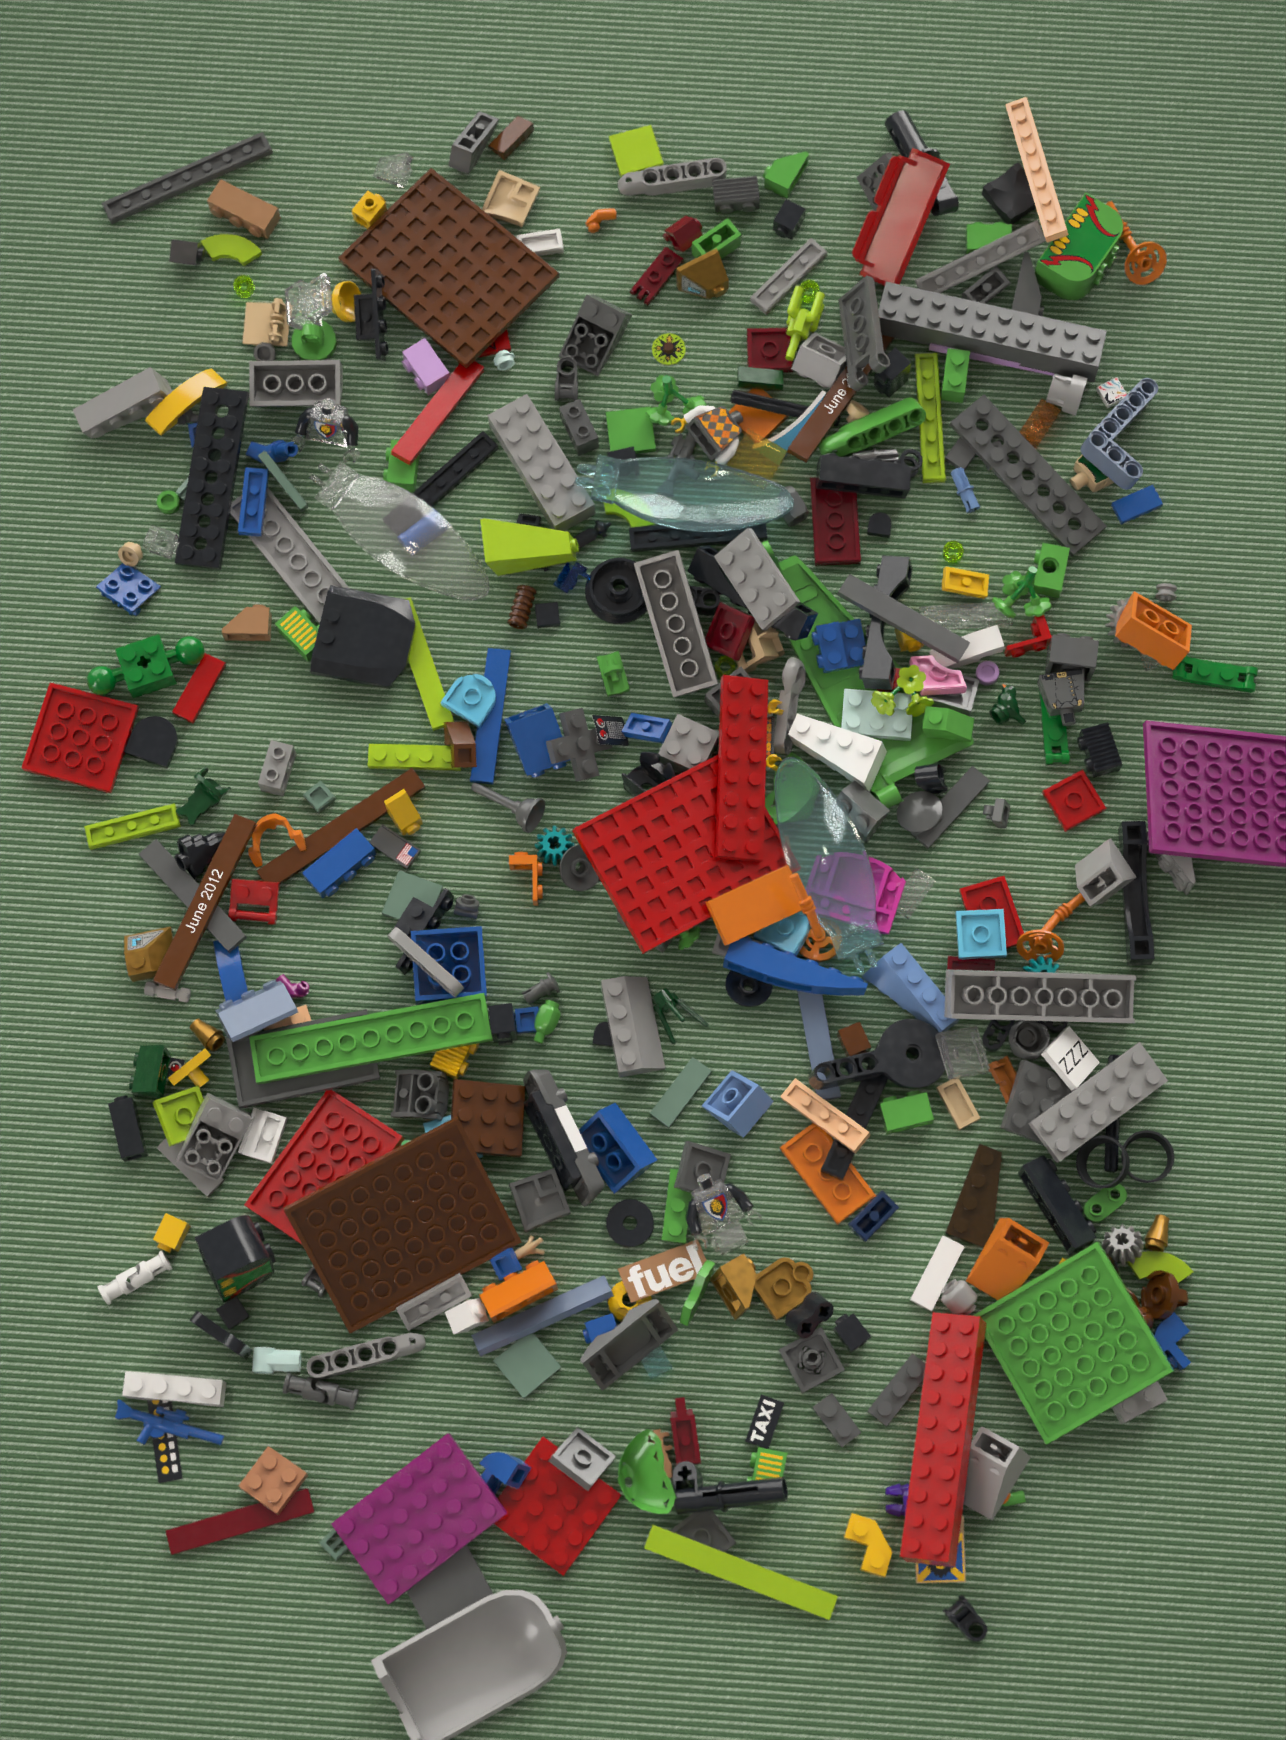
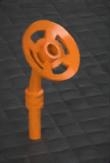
[1106,201,1167,285]
[790,873,843,962]
[1016,892,1085,962]

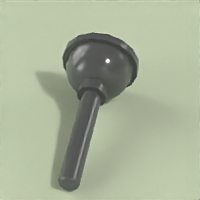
[471,782,545,833]

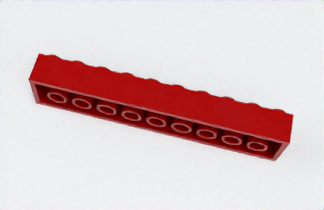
[900,1312,986,1568]

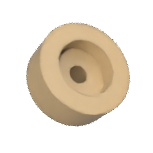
[846,400,869,423]
[118,542,143,567]

